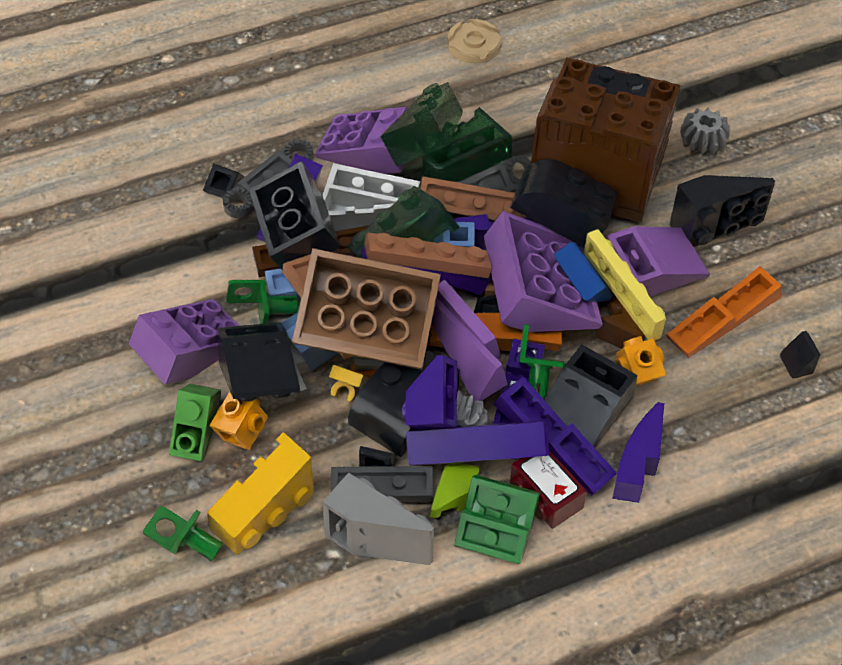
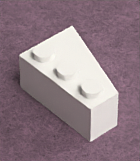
[322,163,420,231]

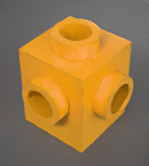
[615,336,666,387]
[209,392,268,450]

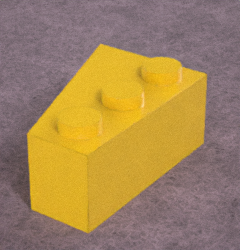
[207,432,314,555]

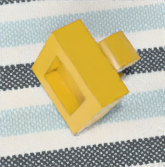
[329,365,369,403]

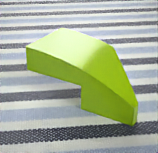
[430,462,480,518]

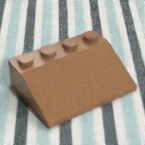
[292,248,441,370]

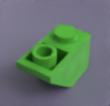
[169,384,221,461]

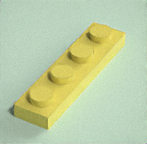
[584,229,666,340]

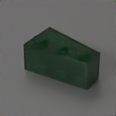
[380,82,463,166]
[422,107,513,182]
[346,186,460,258]

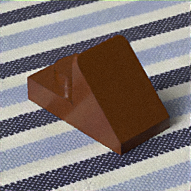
[596,293,645,349]

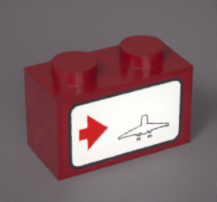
[510,450,587,529]

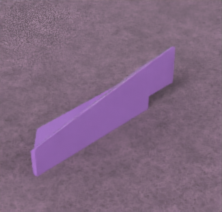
[431,280,508,401]

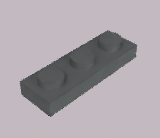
[331,466,433,503]

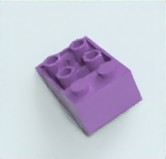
[314,107,421,174]
[606,226,710,297]
[129,299,240,385]

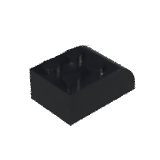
[510,159,617,248]
[249,161,341,270]
[348,349,460,458]

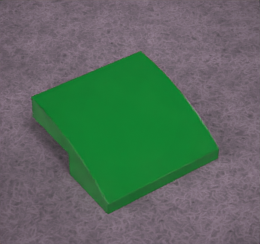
[454,475,541,564]

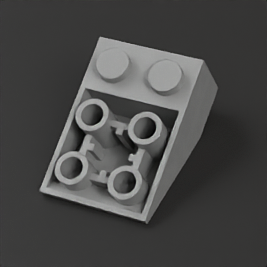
[323,472,434,565]

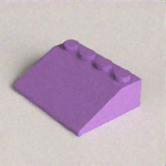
[484,211,603,332]

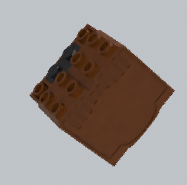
[531,57,681,223]

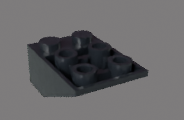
[669,175,775,247]
[217,322,300,401]
[544,344,638,448]

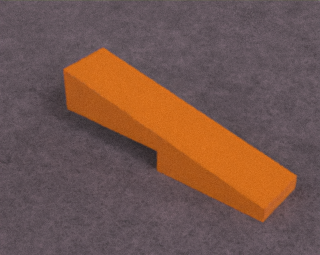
[667,266,782,358]

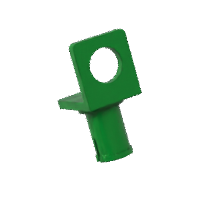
[226,280,298,324]
[519,324,565,398]
[143,506,224,562]

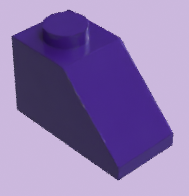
[402,355,457,430]

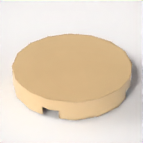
[447,19,502,64]

